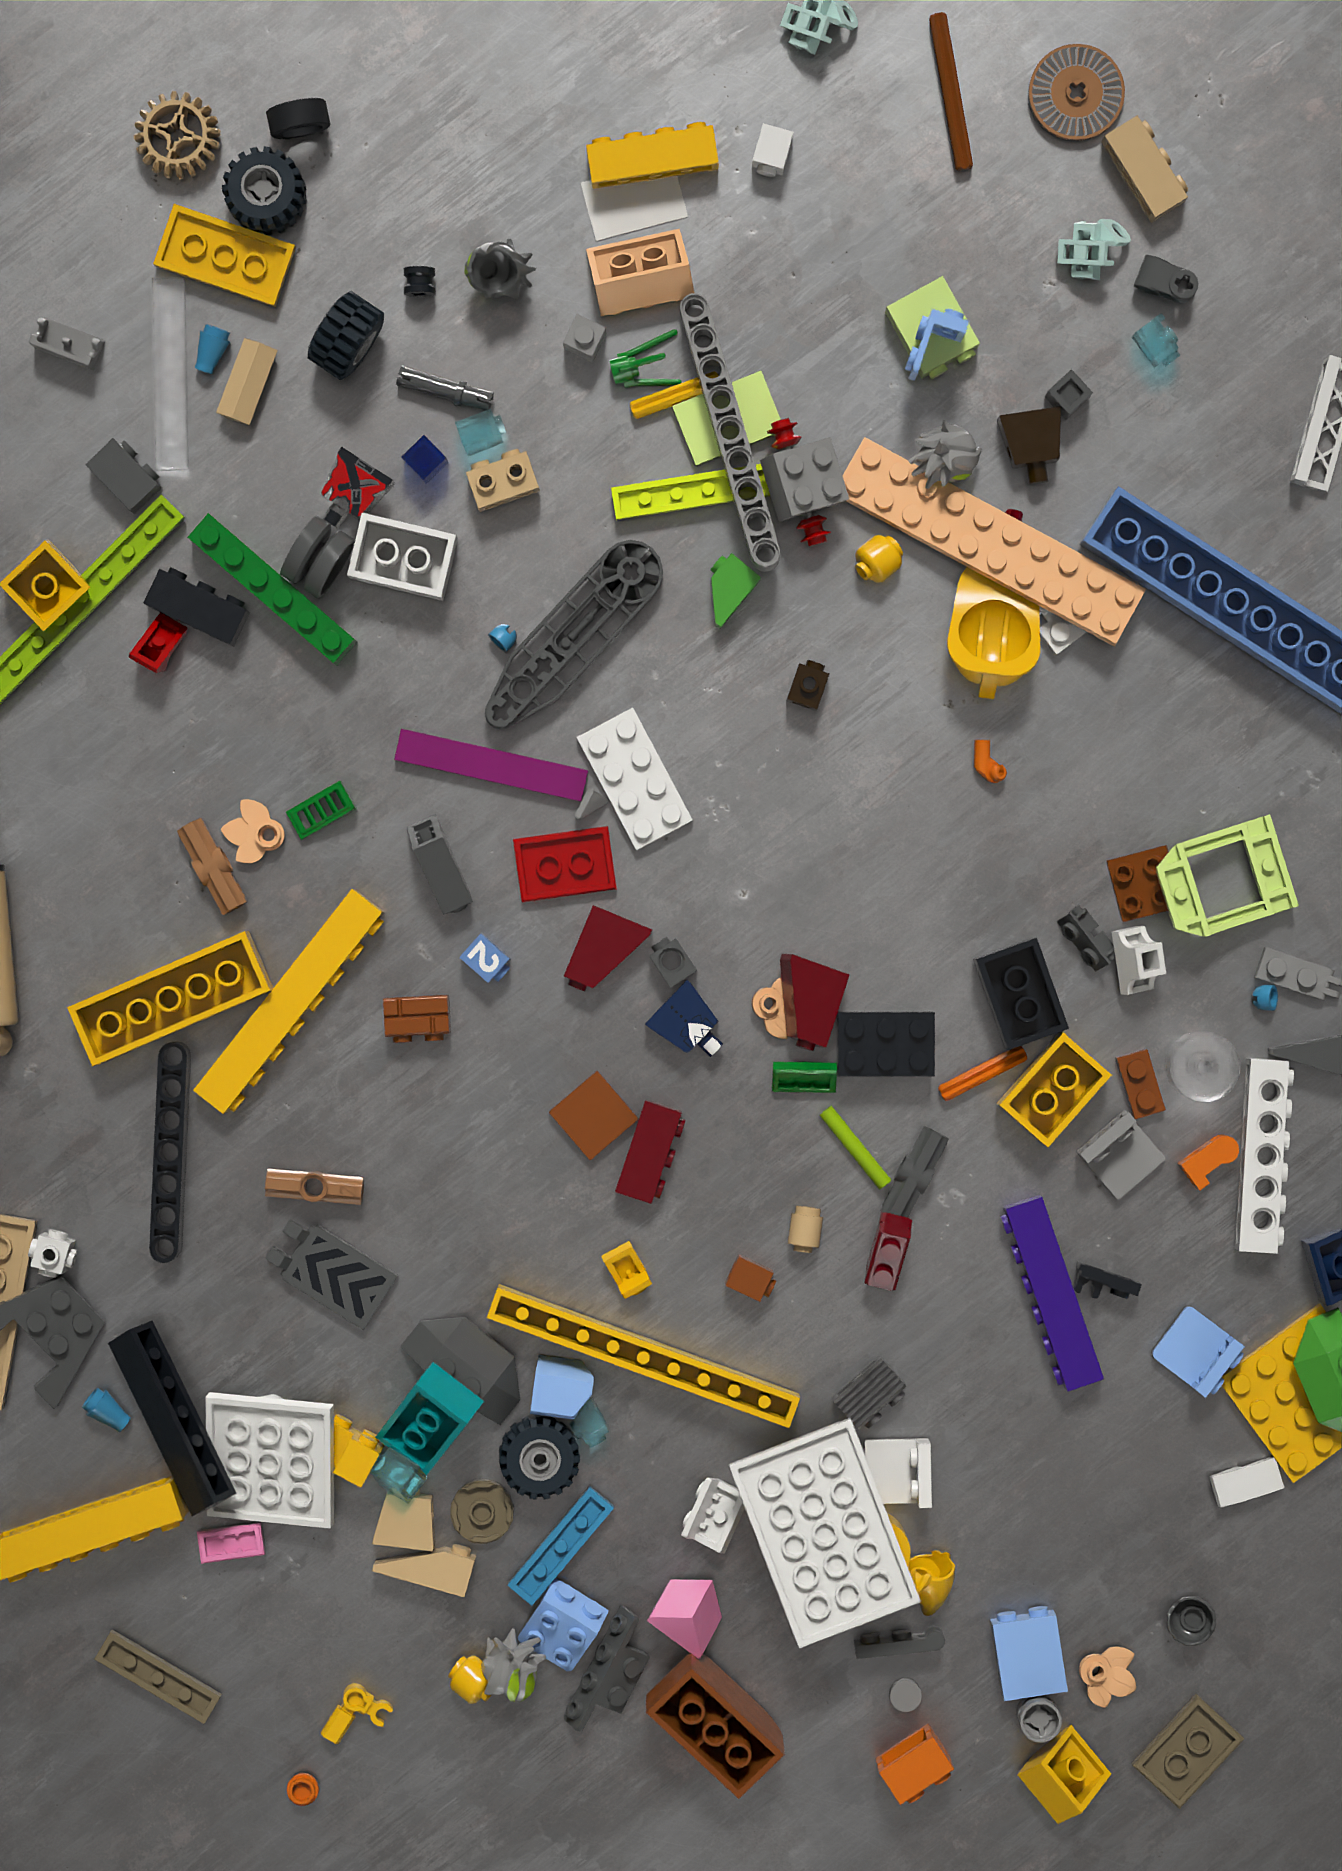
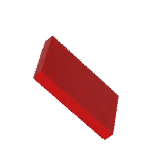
[513,826,617,902]

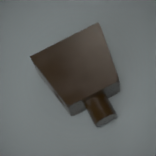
[997,406,1061,484]

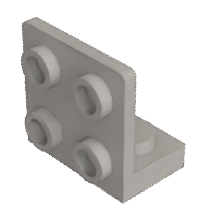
[1076,1110,1165,1199]

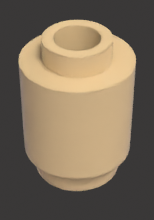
[788,1205,823,1253]

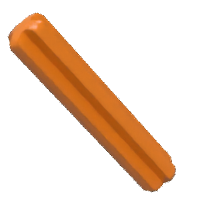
[938,1046,1028,1101]

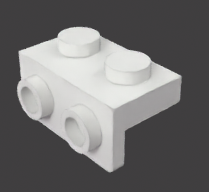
[681,1477,745,1554]

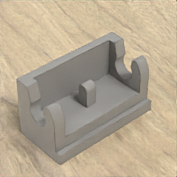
[28,317,105,371]

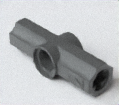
[880,1126,949,1217]

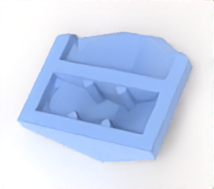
[530,1355,594,1420]

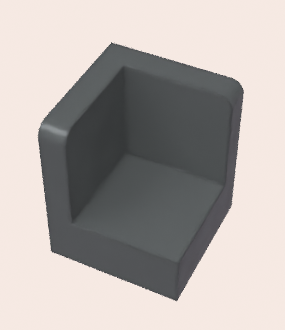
[1045,369,1093,420]

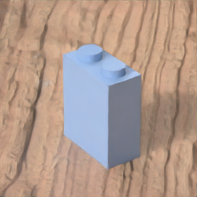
[990,1606,1068,1701]

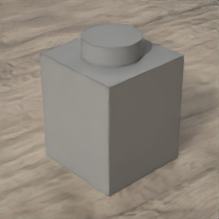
[563,314,607,362]

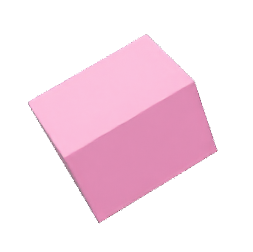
[647,1580,722,1659]

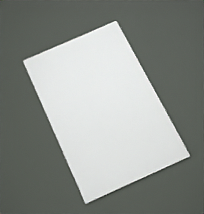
[581,176,688,241]

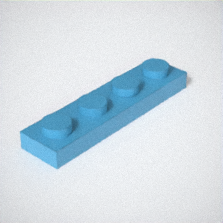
[507,1486,614,1606]

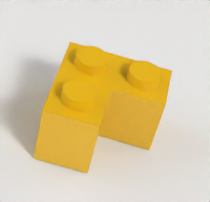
[333,1414,385,1488]

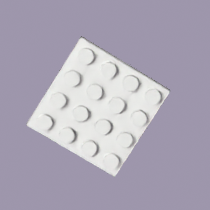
[206,1392,334,1529]

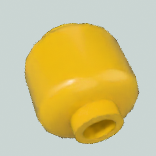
[855,535,903,583]
[448,1656,492,1704]

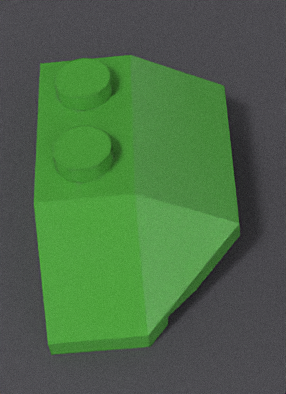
[1293,1307,1342,1432]

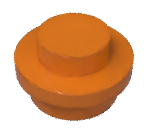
[287,1773,319,1806]

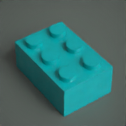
[375,1362,484,1476]

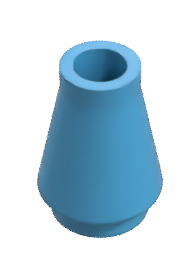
[195,324,231,374]
[82,1387,131,1432]

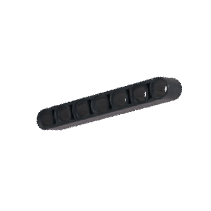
[149,1041,191,1263]

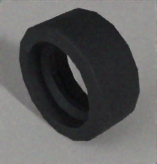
[266,98,331,139]

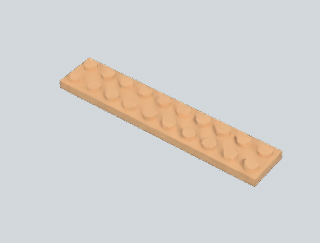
[843,437,1146,647]

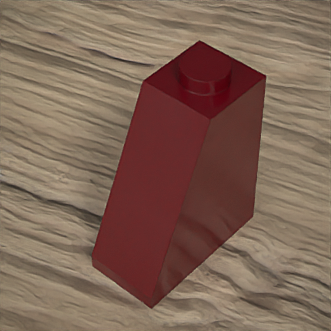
[564,905,652,992]
[780,954,850,1051]

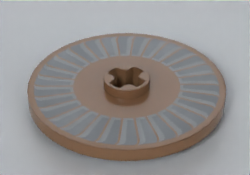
[1029,44,1125,141]

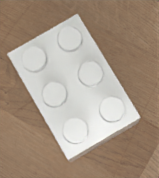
[347,513,458,601]

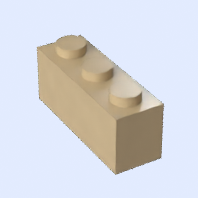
[1101,115,1188,223]

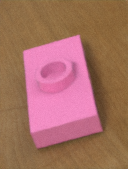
[197,1522,266,1564]

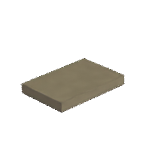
[1131,1694,1244,1809]

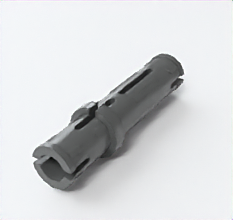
[396,365,494,412]

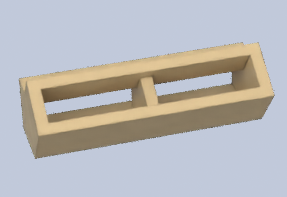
[216,338,278,425]

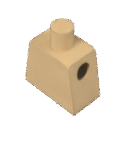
[372,1474,436,1551]

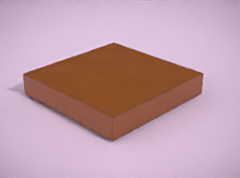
[549,1070,639,1160]

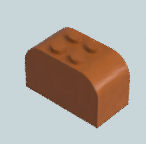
[646,1652,784,1799]

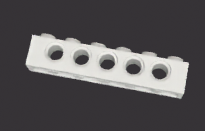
[1234,1058,1294,1254]

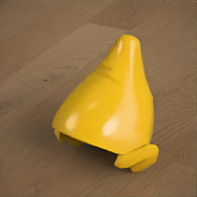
[909,1550,955,1616]

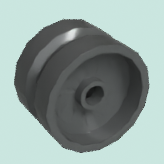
[280,515,355,599]

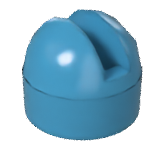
[488,624,517,652]
[1252,985,1278,1011]

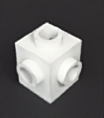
[28,1229,77,1278]

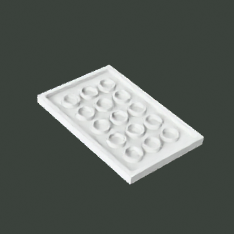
[729,1418,921,1648]

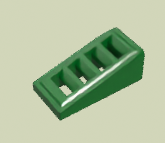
[286,781,357,840]

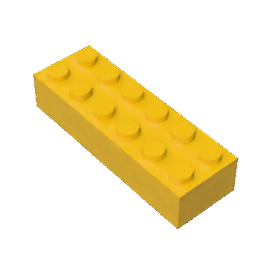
[67,931,273,1067]
[0,1476,189,1583]

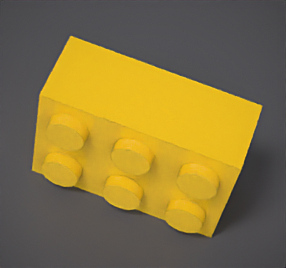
[997,1032,1112,1147]

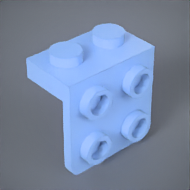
[905,309,969,381]
[1152,1306,1245,1398]
[518,1578,609,1671]

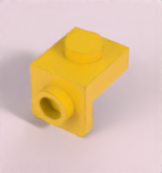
[601,1241,652,1299]

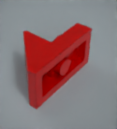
[128,612,188,673]

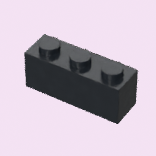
[143,567,250,647]

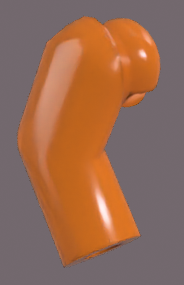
[974,740,1007,783]

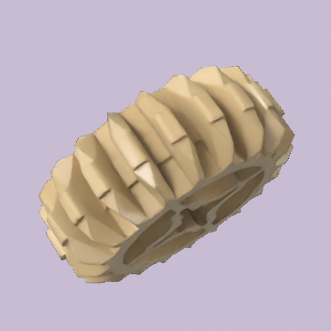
[133,91,221,179]

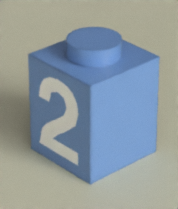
[459,933,511,983]

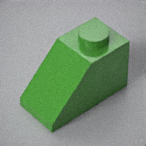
[710,553,761,629]

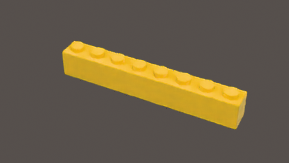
[193,889,385,1114]

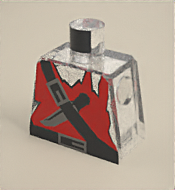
[321,447,395,529]

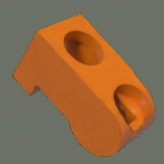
[1177,1134,1239,1191]

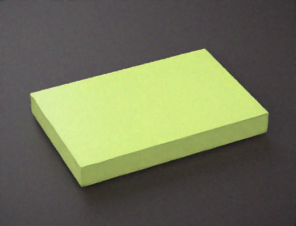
[672,371,781,466]

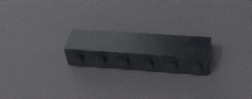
[108,1320,237,1516]

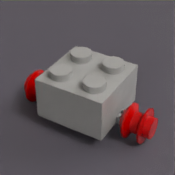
[760,418,849,547]

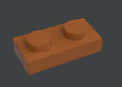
[1115,1049,1166,1119]

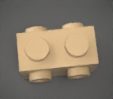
[466,449,540,512]

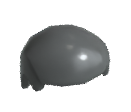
[1167,1596,1216,1646]

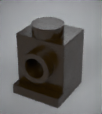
[786,660,830,711]

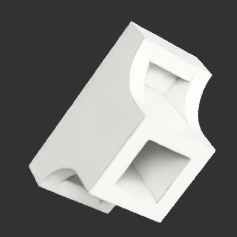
[1112,926,1166,995]

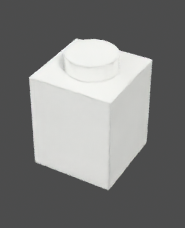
[752,123,794,177]

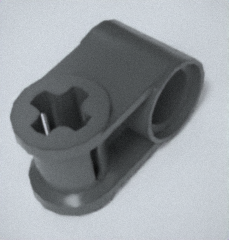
[1134,255,1199,303]

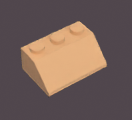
[586,229,694,316]

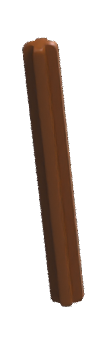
[929,12,973,171]

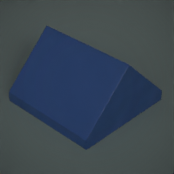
[1301,1228,1342,1306]

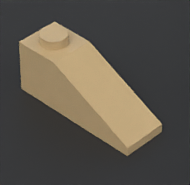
[372,1544,477,1597]

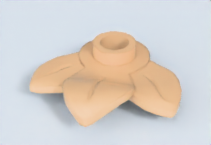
[221,799,285,863]
[752,977,788,1039]
[1079,1646,1136,1708]

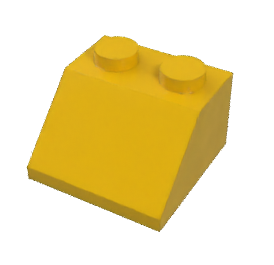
[0,540,91,631]
[1017,1725,1111,1824]

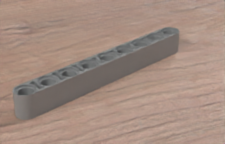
[680,293,780,572]

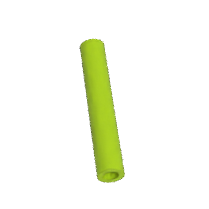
[819,1105,891,1190]

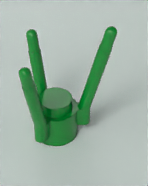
[610,329,682,388]

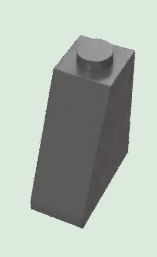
[407,814,473,915]

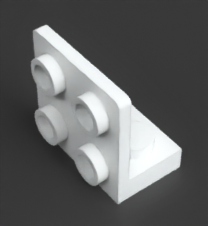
[864,1438,932,1508]

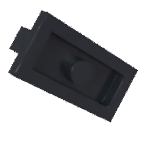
[1074,1261,1142,1299]

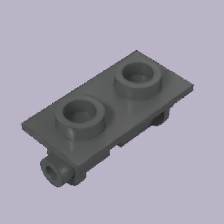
[1057,905,1115,972]

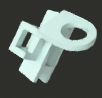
[780,0,858,55]
[1057,219,1131,280]

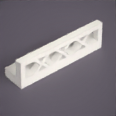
[1290,355,1342,493]

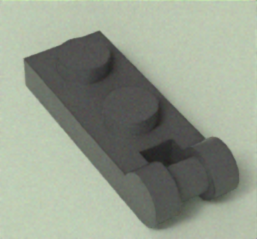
[854,1625,945,1659]

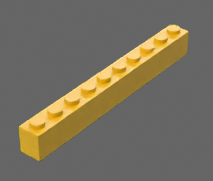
[487,1284,800,1428]

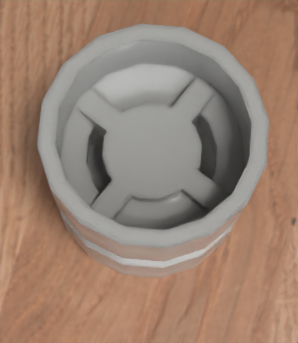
[1016,1695,1062,1742]

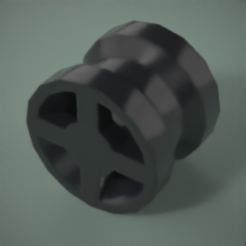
[403,266,435,297]

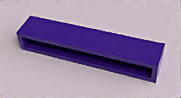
[1000,1195,1104,1392]

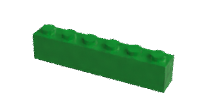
[187,513,357,666]

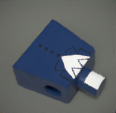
[645,980,723,1057]

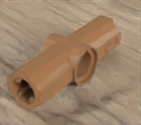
[177,818,248,915]
[265,1168,364,1205]

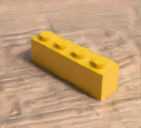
[586,122,719,189]

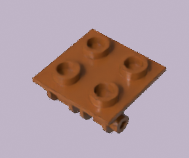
[1107,845,1168,922]

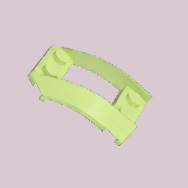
[1156,814,1299,937]

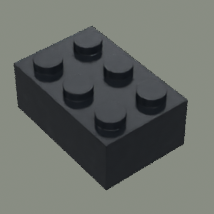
[973,937,1069,1050]
[837,1011,935,1077]

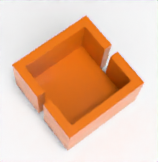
[875,1723,954,1805]

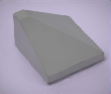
[574,789,609,820]

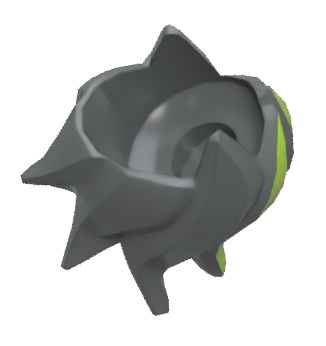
[464,239,536,299]

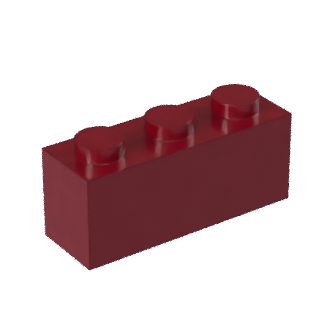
[615,1099,686,1204]

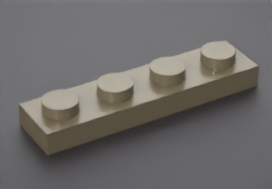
[94,1630,222,1724]

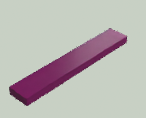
[394,729,588,802]

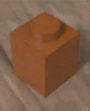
[725,1254,776,1302]

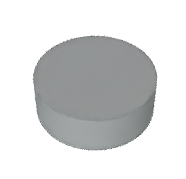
[889,1678,922,1712]

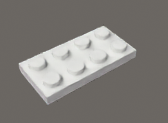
[577,708,693,850]

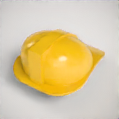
[947,567,1040,699]

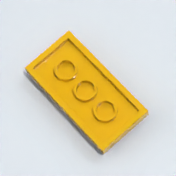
[153,204,296,308]

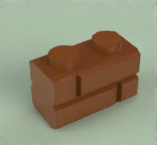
[383,995,451,1043]

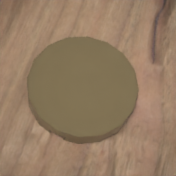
[450,1479,514,1544]

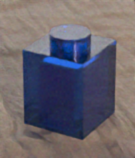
[401,435,449,484]

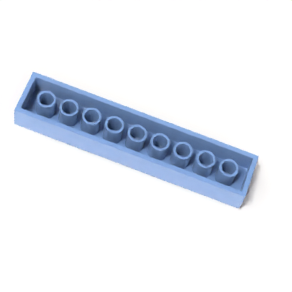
[1080,486,1342,714]

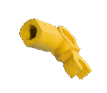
[320,1683,393,1744]

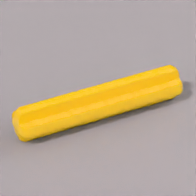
[630,371,719,419]

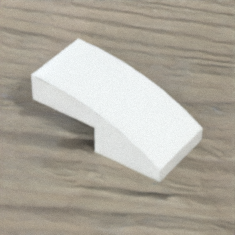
[1209,1457,1284,1507]

